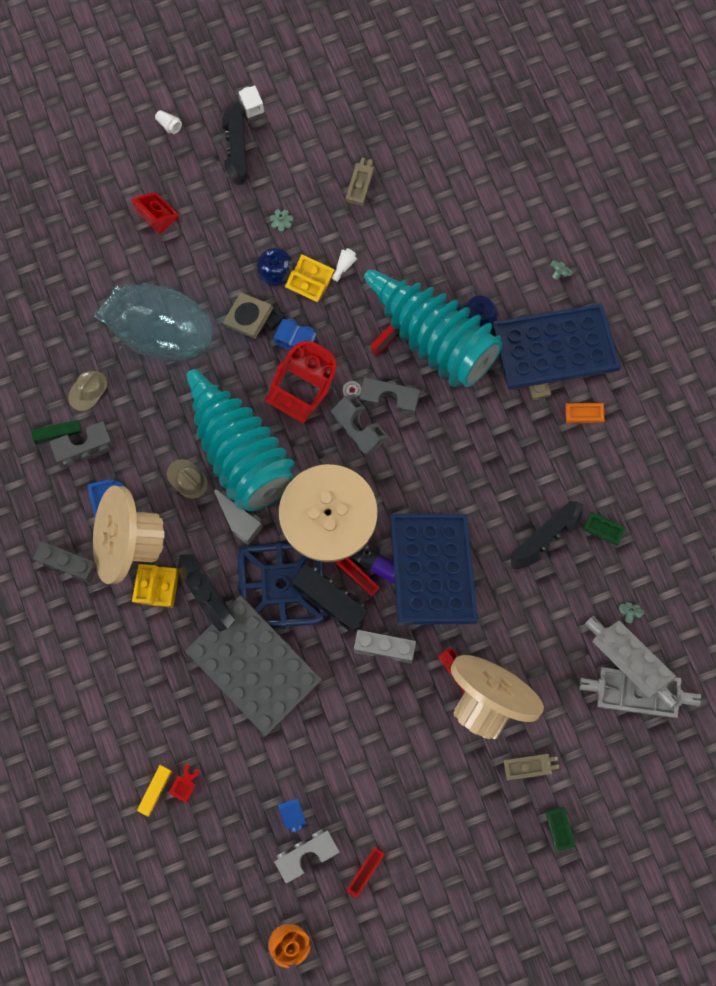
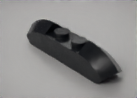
[222,102,248,185]
[511,501,584,569]
[177,554,235,632]

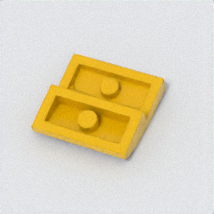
[285,255,336,302]
[132,564,179,608]

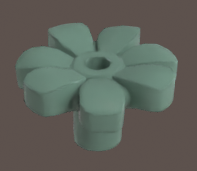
[270,209,293,232]
[550,260,573,280]
[619,602,644,623]

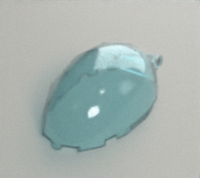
[94,283,214,362]

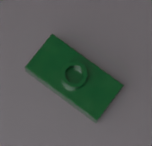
[582,512,626,546]
[545,807,576,852]

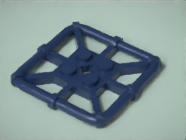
[237,541,325,629]

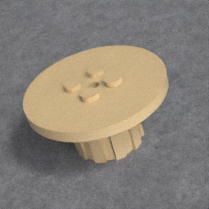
[279,464,377,562]
[93,486,164,584]
[451,655,544,739]

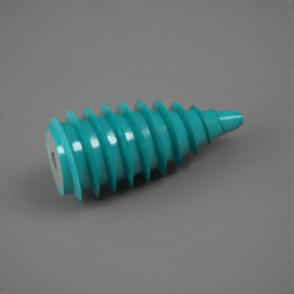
[364,269,502,387]
[186,369,295,511]

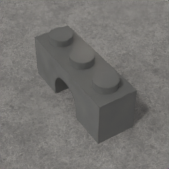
[359,377,420,416]
[331,394,389,454]
[49,421,114,467]
[33,541,96,584]

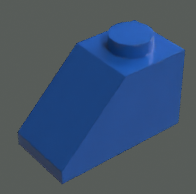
[278,799,306,833]

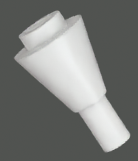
[331,248,357,282]

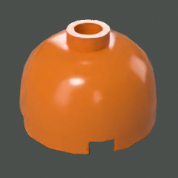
[268,924,310,968]

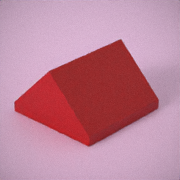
[131,192,180,235]

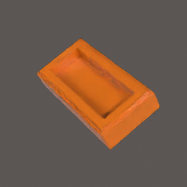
[565,403,605,423]

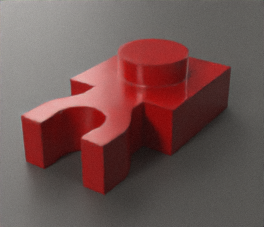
[168,764,201,803]

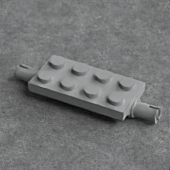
[585,616,680,710]
[579,667,701,718]

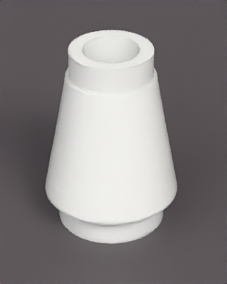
[155,110,182,134]

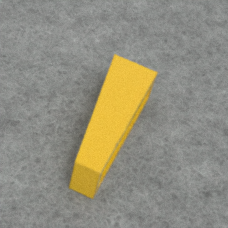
[137,765,173,817]

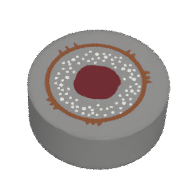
[343,381,361,399]

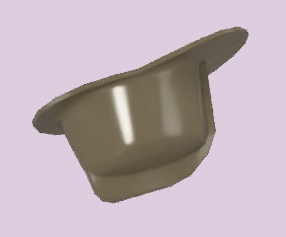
[68,371,107,411]
[167,459,208,499]

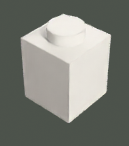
[239,86,264,118]

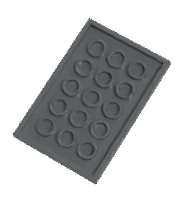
[185,596,322,736]

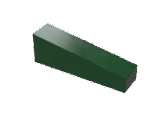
[31,420,82,445]

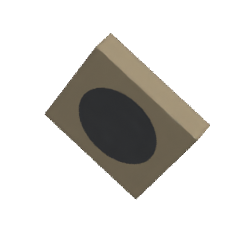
[223,293,273,339]

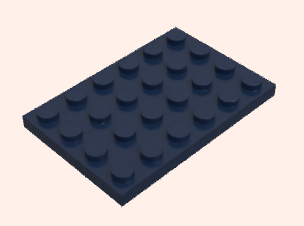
[492,304,621,390]
[390,514,478,625]

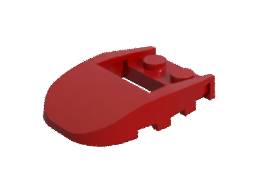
[264,341,337,424]

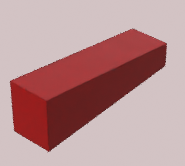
[335,558,380,597]
[346,847,385,899]

